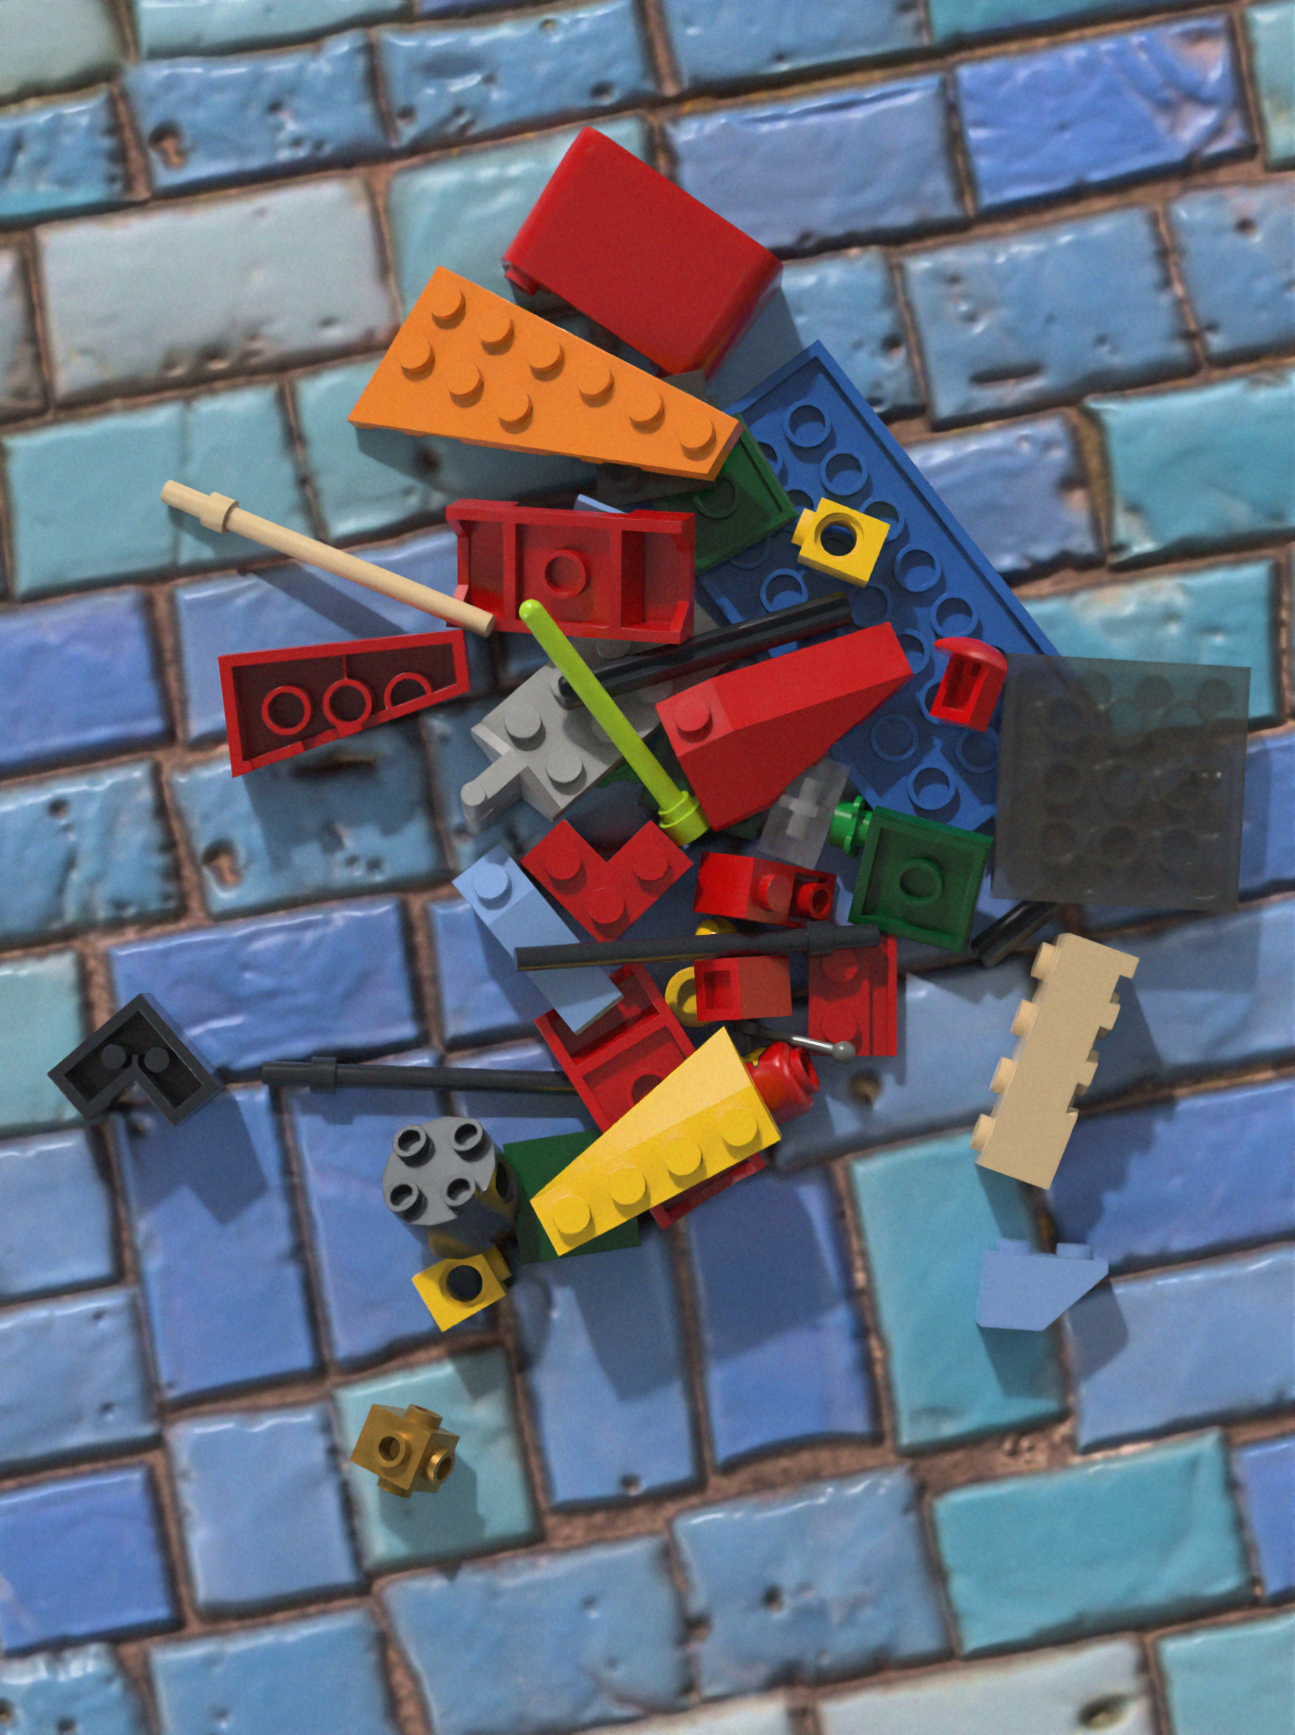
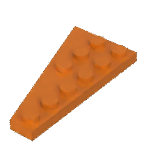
[347,265,744,481]

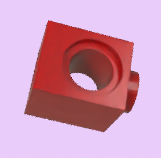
[694,955,792,1022]

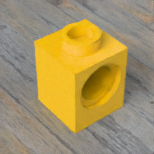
[791,497,890,589]
[411,1245,512,1332]

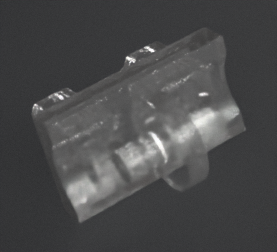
[756,758,851,870]

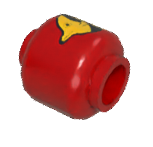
[740,1041,820,1126]

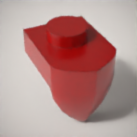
[929,637,1008,732]

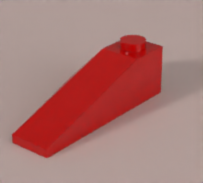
[655,621,915,832]

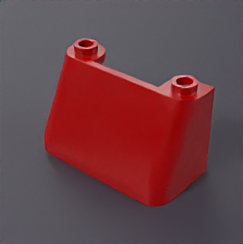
[501,126,784,400]

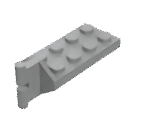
[461,600,739,834]

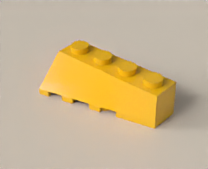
[530,1026,782,1256]

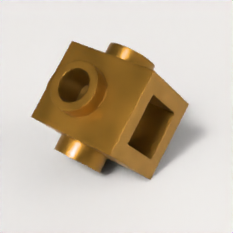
[349,1404,460,1499]

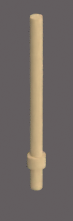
[161,480,496,638]

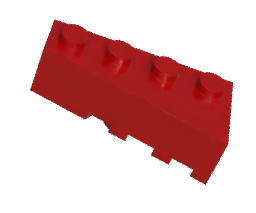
[218,628,473,778]

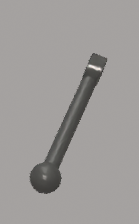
[733,1019,856,1065]

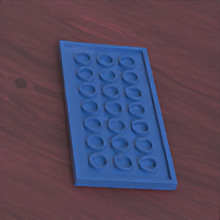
[626,339,1113,831]

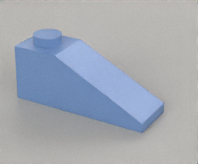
[452,843,624,1036]

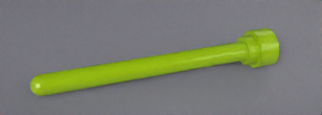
[519,599,711,846]

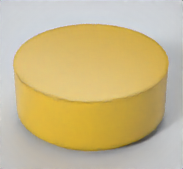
[665,966,713,1027]

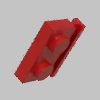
[808,934,897,1056]

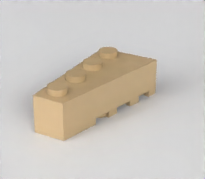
[969,933,1140,1190]

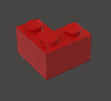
[520,819,694,942]

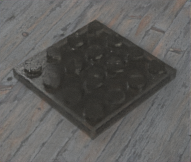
[990,653,1251,913]

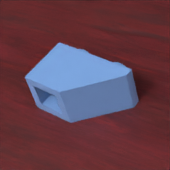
[975,1239,1109,1331]

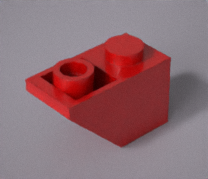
[693,851,837,929]

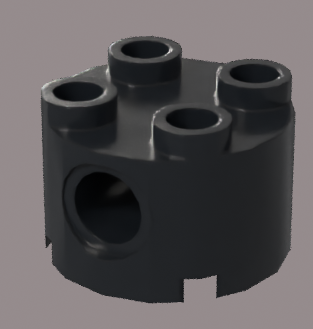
[382,1116,524,1260]

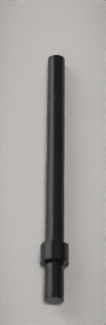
[513,920,880,972]
[262,1056,579,1096]

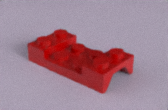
[445,498,695,644]
[533,964,767,1230]

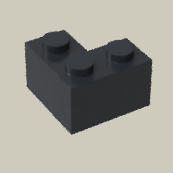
[47,993,229,1127]

